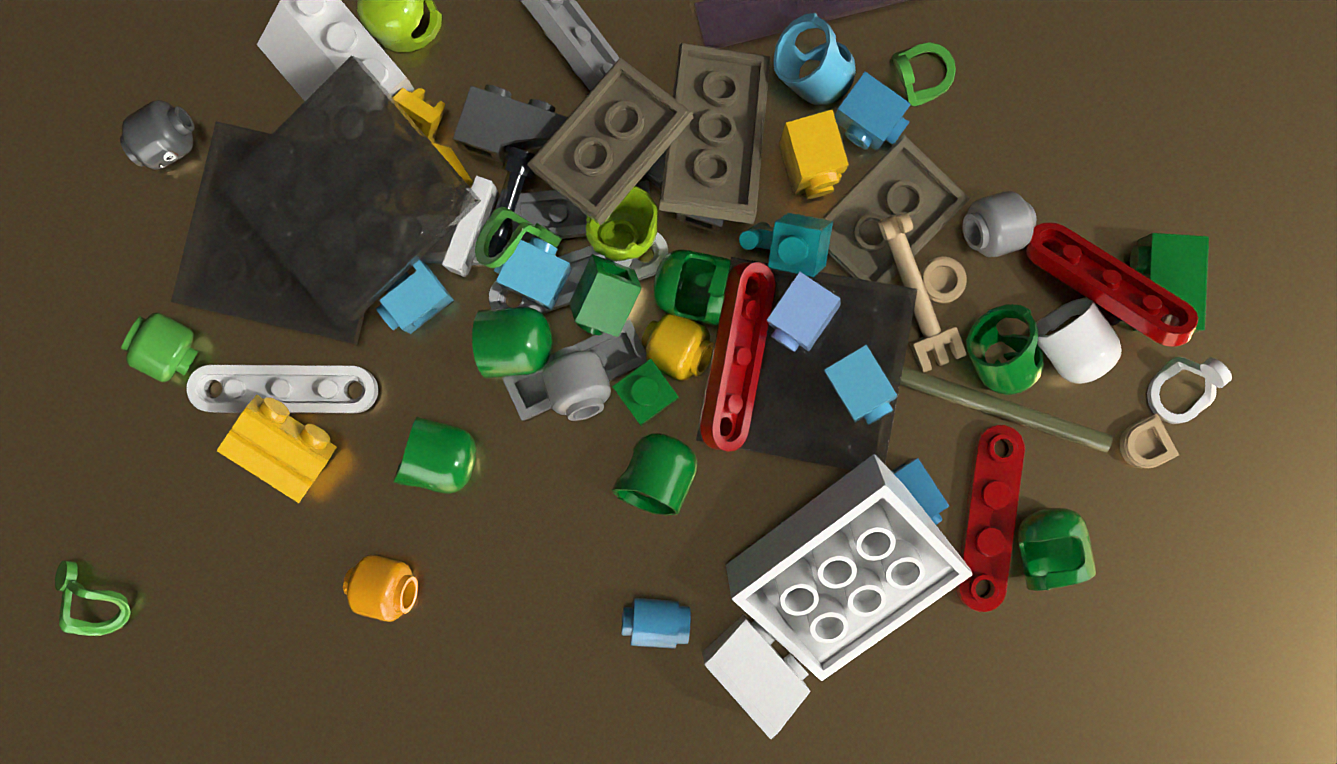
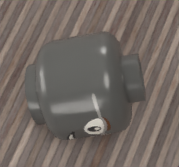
[120,100,194,170]

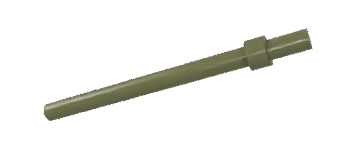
[842,348,1113,453]

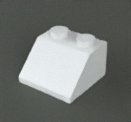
[702,614,810,739]

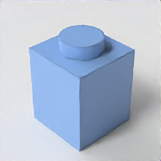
[767,272,841,352]

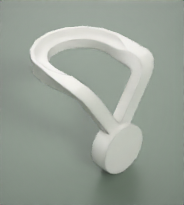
[1147,357,1232,424]

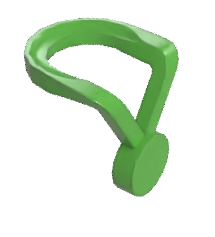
[892,42,956,107]
[475,207,562,269]
[55,560,131,636]

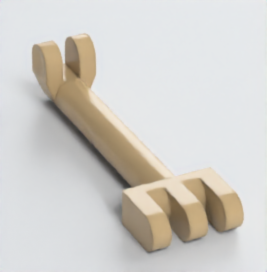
[878,212,966,373]

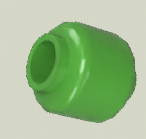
[121,313,198,382]

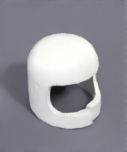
[1029,297,1122,384]

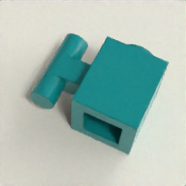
[739,213,833,277]

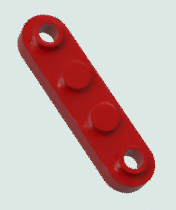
[1026,222,1198,347]
[700,262,775,451]
[956,425,1025,612]

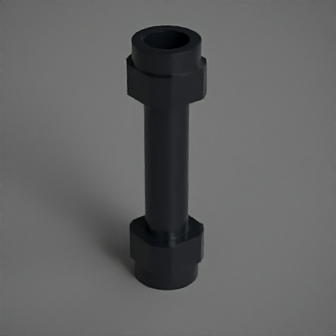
[488,147,535,258]

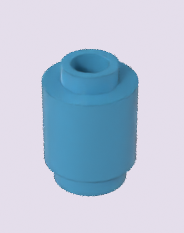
[621,598,691,649]

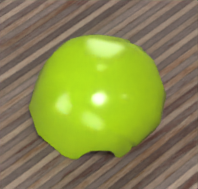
[585,186,658,262]

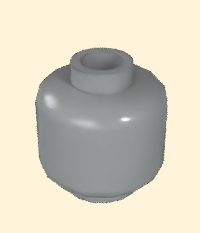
[963,191,1037,257]
[542,346,611,421]

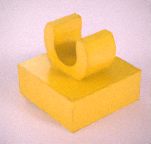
[386,88,445,150]

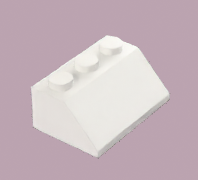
[257,0,415,150]

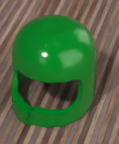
[653,249,731,326]
[966,304,1044,395]
[472,306,553,378]
[393,417,477,494]
[612,433,698,516]
[1018,508,1096,591]

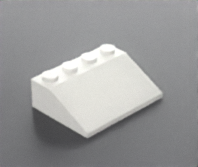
[726,454,973,681]

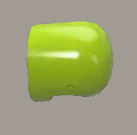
[357,0,442,52]

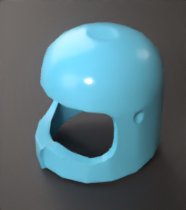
[774,13,856,105]

